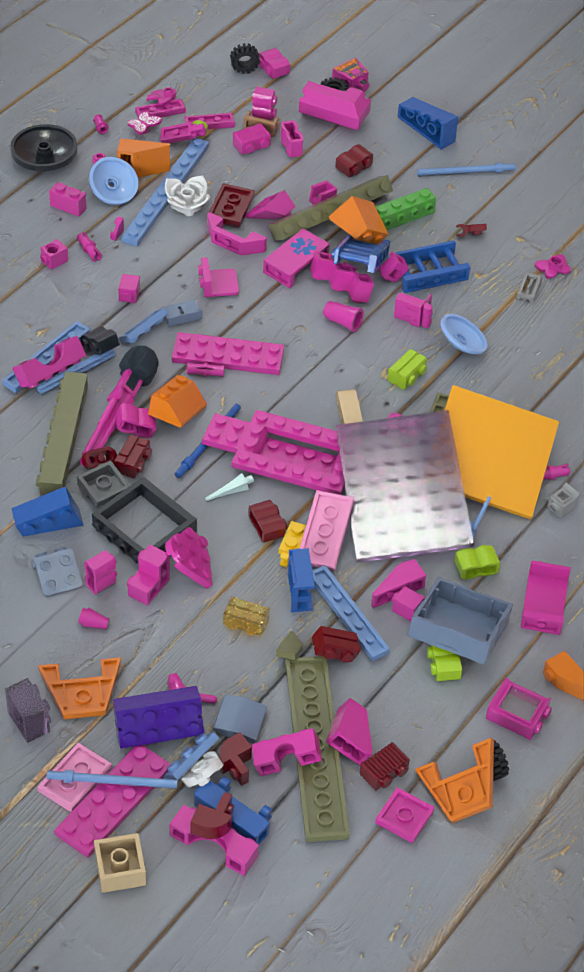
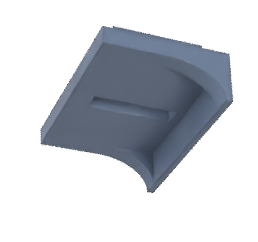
[161,300,203,326]

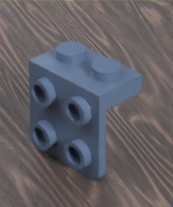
[31,547,82,596]

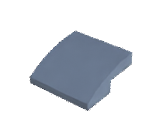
[212,694,267,744]

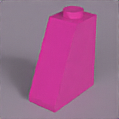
[326,698,373,765]

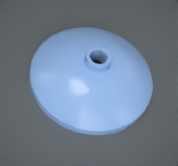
[89,157,138,205]
[441,314,488,355]

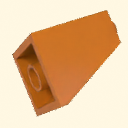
[329,196,389,245]

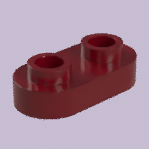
[82,447,117,470]

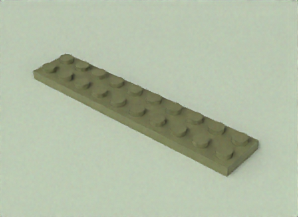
[285,656,350,842]

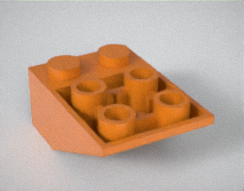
[117,138,170,178]

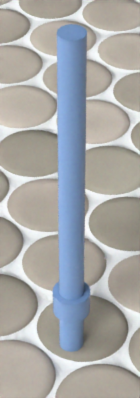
[417,163,516,176]
[47,770,178,789]

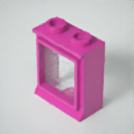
[486,677,552,740]

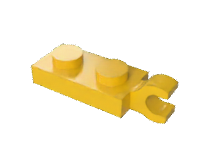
[278,521,306,567]

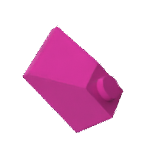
[245,190,296,219]

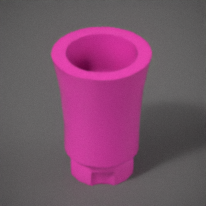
[323,301,364,332]

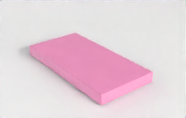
[300,490,355,571]

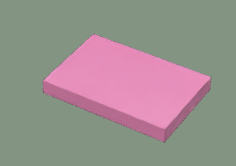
[37,743,112,812]

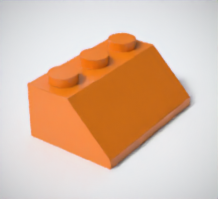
[148,375,207,428]

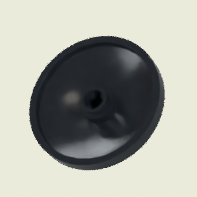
[10,124,78,171]

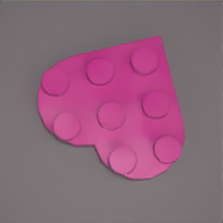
[165,527,213,589]

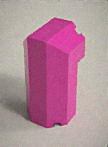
[299,81,371,130]

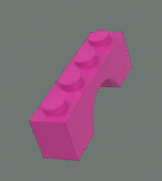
[12,336,86,389]
[169,805,259,876]

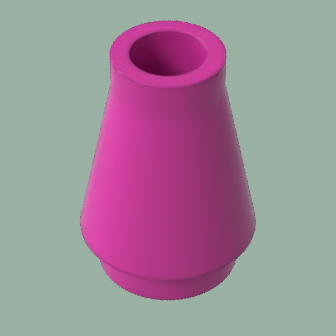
[78,607,110,630]

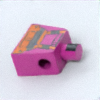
[332,58,370,91]

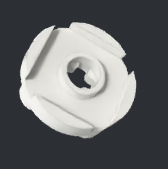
[181,751,223,787]

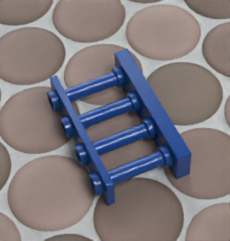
[332,234,391,273]
[394,240,470,293]

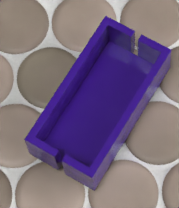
[113,686,204,749]

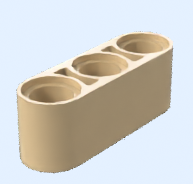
[336,389,363,434]

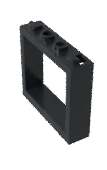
[92,477,197,564]

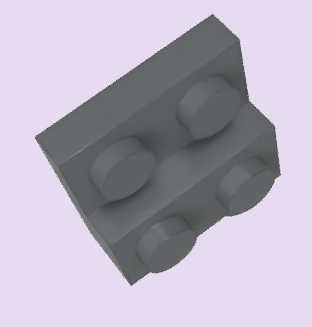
[77,460,130,507]

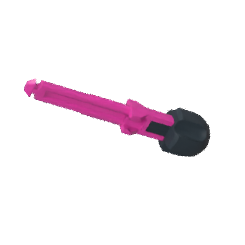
[80,345,159,468]

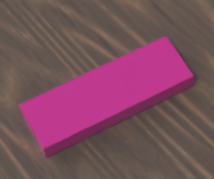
[135,99,186,119]
[184,113,235,129]

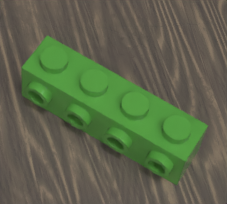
[376,188,436,230]

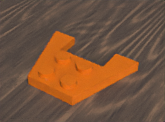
[38,657,121,719]
[415,738,494,823]

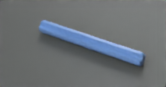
[36,349,116,394]

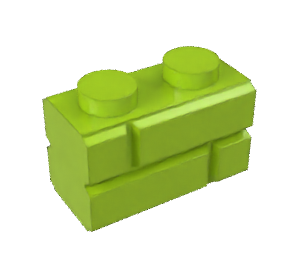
[387,349,428,390]

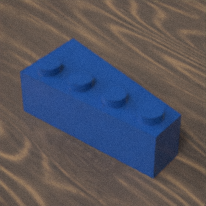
[398,97,459,150]

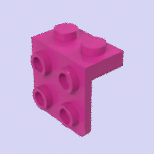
[198,257,239,297]

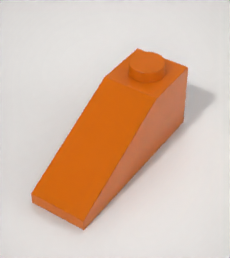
[543,650,584,701]

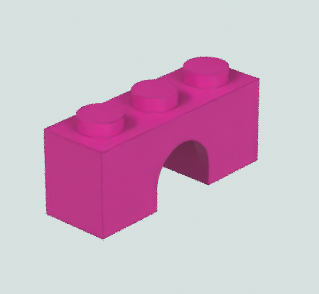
[252,728,322,776]

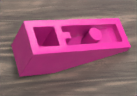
[371,559,426,608]

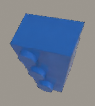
[11,487,84,536]

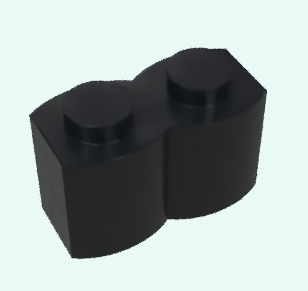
[81,326,120,355]

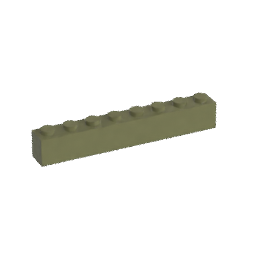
[268,175,393,240]
[36,371,88,495]

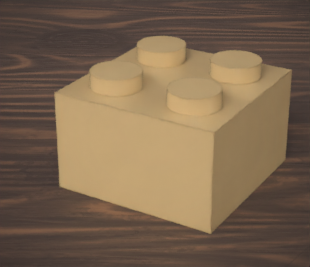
[94,833,146,893]

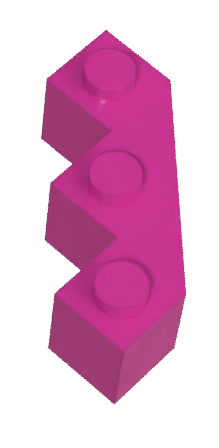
[310,251,374,303]

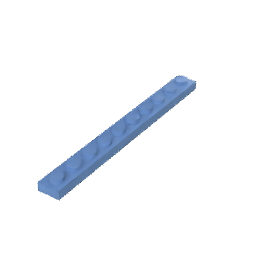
[121,138,209,247]

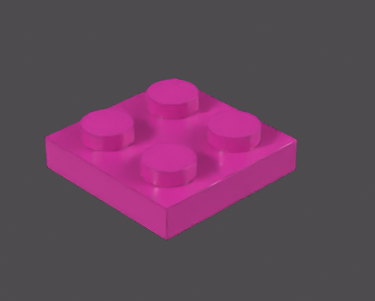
[375,787,435,844]

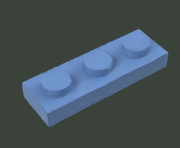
[119,308,168,344]
[163,732,219,780]

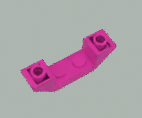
[207,212,267,256]

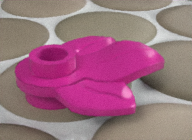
[146,87,177,105]

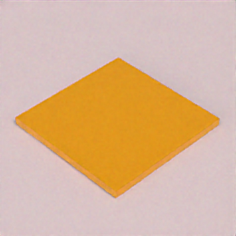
[422,385,559,520]

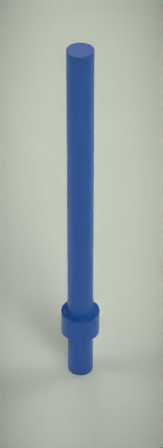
[174,404,241,478]

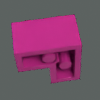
[127,544,170,606]

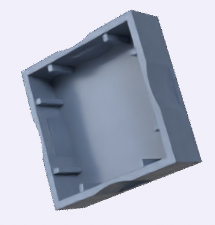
[408,577,513,664]

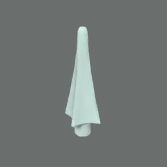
[205,473,254,501]

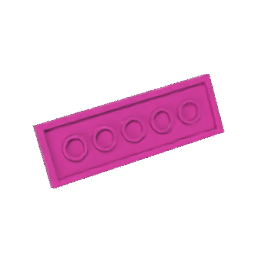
[172,332,284,375]
[54,745,170,858]

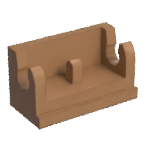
[243,111,280,137]

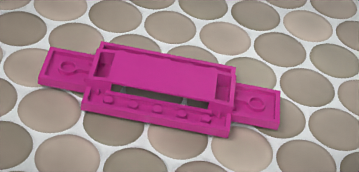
[202,410,394,495]

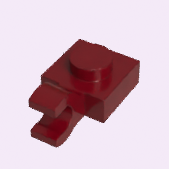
[456,223,487,237]

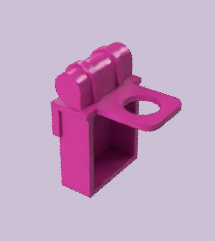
[394,293,433,328]

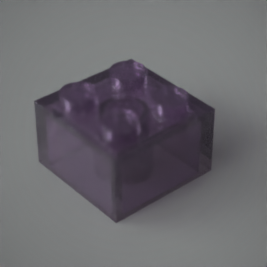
[5,678,51,743]

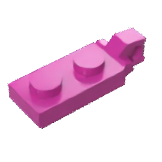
[160,122,206,143]

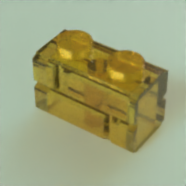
[223,596,270,636]

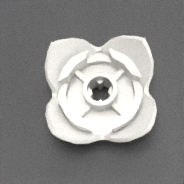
[165,175,210,216]

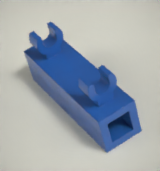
[194,776,272,845]

